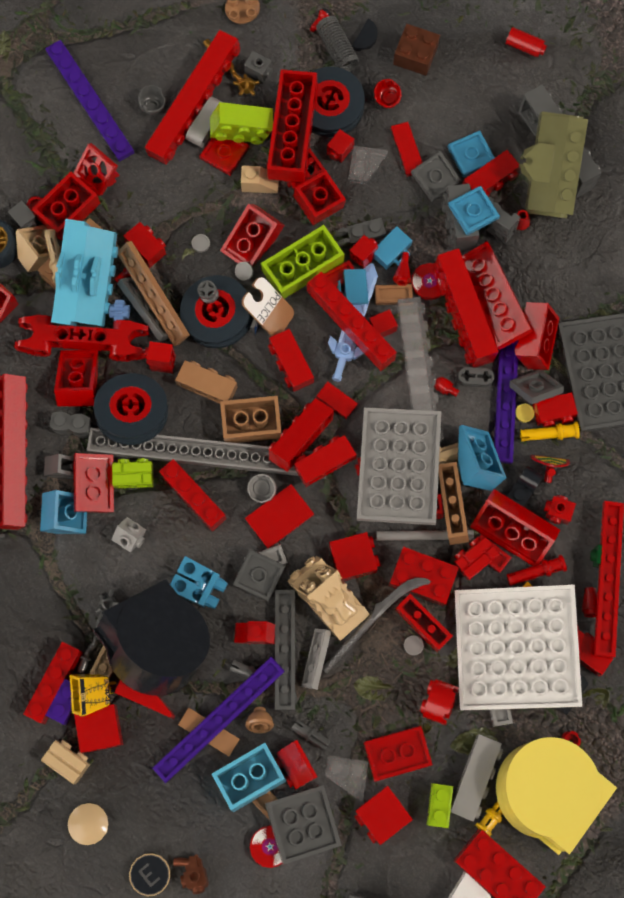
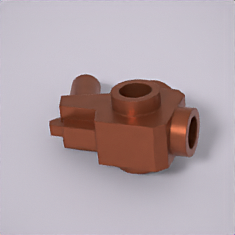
[173,854,209,895]

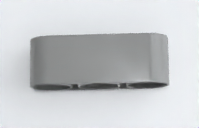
[185,96,224,148]

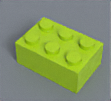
[210,102,273,145]

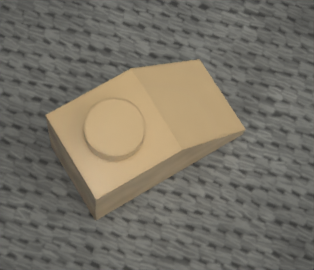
[241,166,279,193]

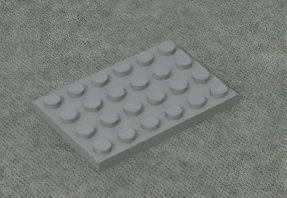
[357,408,441,525]

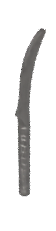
[322,578,431,673]

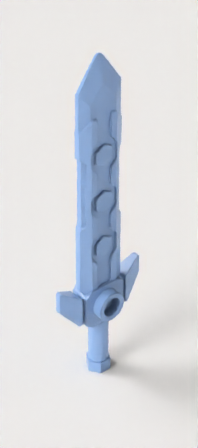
[328,263,378,382]

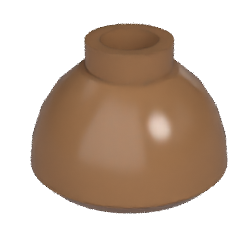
[246,707,274,733]

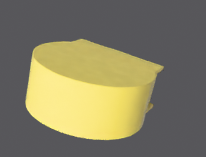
[496,737,617,855]

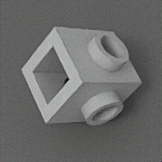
[111,517,146,552]

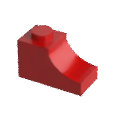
[234,621,275,644]

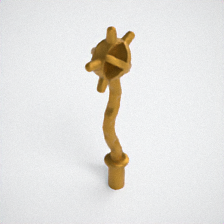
[203,39,260,96]

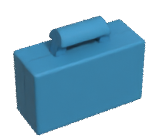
[374,226,413,270]
[336,269,369,305]

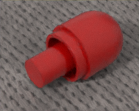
[434,377,460,397]

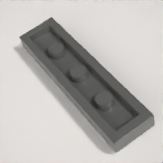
[117,277,170,341]

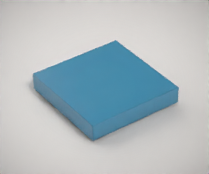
[447,131,495,177]
[448,186,500,235]

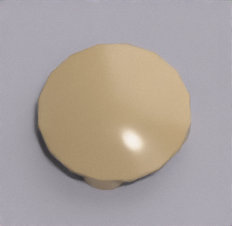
[68,803,108,845]

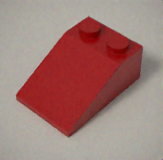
[220,204,285,267]
[54,350,98,407]
[114,680,176,719]
[275,740,317,789]

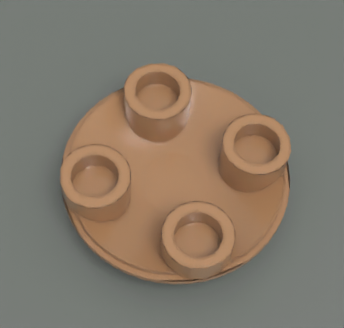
[225,0,260,24]

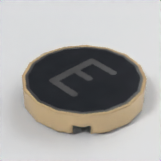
[129,853,171,896]

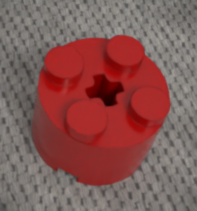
[420,679,459,726]

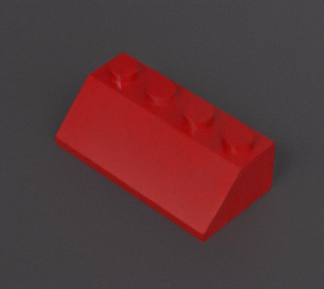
[470,489,560,566]

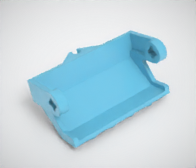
[51,219,118,327]

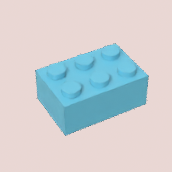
[212,743,286,812]

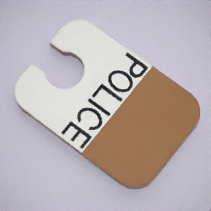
[242,277,294,336]

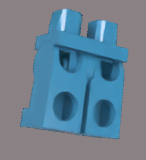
[170,556,228,609]

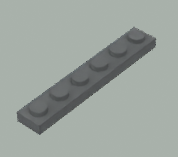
[275,590,295,710]

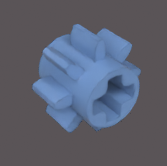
[109,300,130,321]

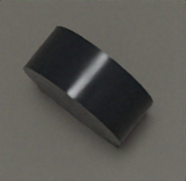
[93,579,210,696]

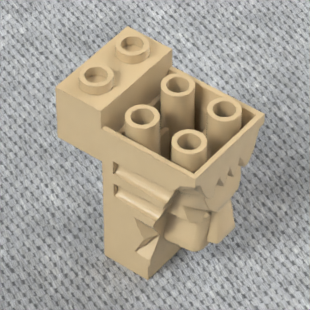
[287,556,370,641]

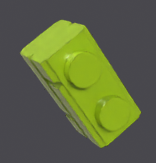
[112,458,153,489]
[426,783,453,828]

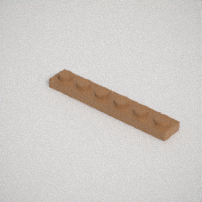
[118,241,190,346]

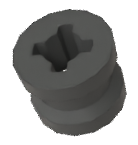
[197,280,219,304]

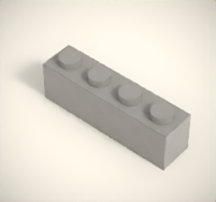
[450,735,503,822]

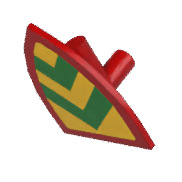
[530,455,570,483]

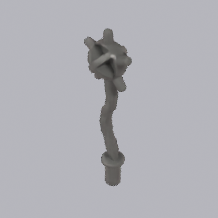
[77,589,119,674]

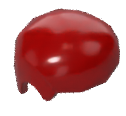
[374,79,402,109]

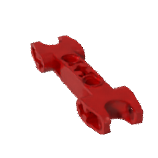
[14,315,149,362]

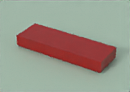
[391,122,422,177]

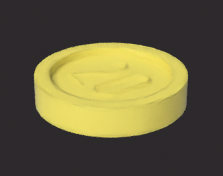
[515,403,534,423]

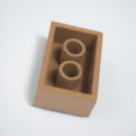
[220,396,281,443]

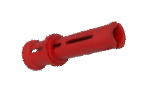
[506,555,567,586]

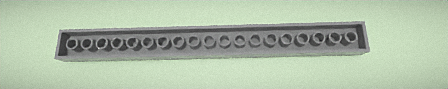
[87,428,326,479]

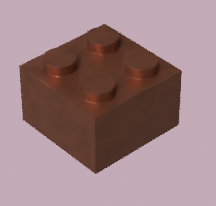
[393,23,440,76]

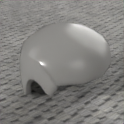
[247,474,277,503]

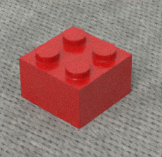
[293,170,346,225]

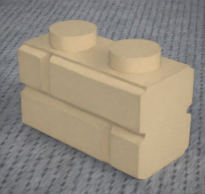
[41,739,90,784]

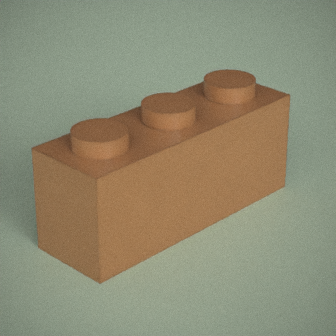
[175,360,238,404]

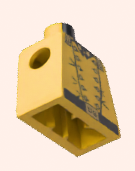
[70,674,117,716]

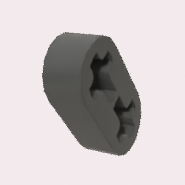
[458,367,494,387]

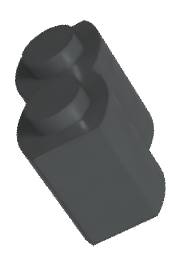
[50,412,93,438]

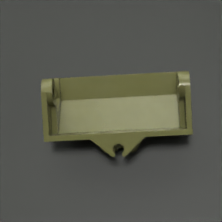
[519,111,588,219]

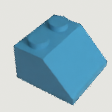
[40,490,87,534]

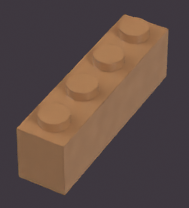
[438,462,469,545]

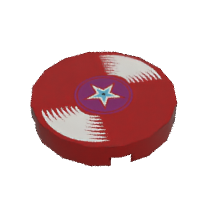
[411,263,441,300]
[250,825,282,868]

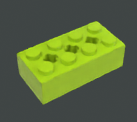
[261,225,344,299]

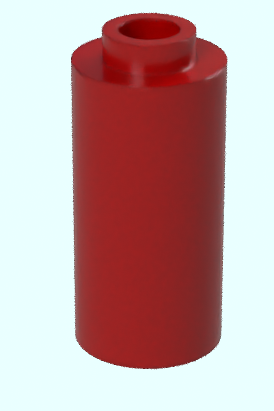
[505,27,547,58]

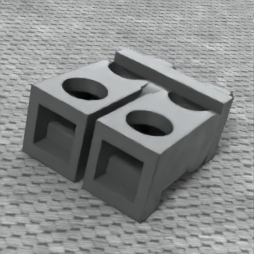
[483,197,520,244]

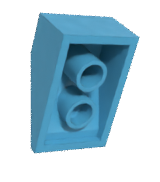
[458,425,506,491]

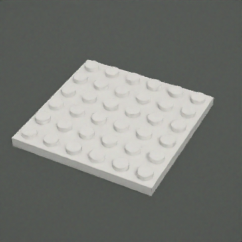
[455,585,583,710]

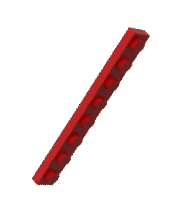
[594,501,624,658]

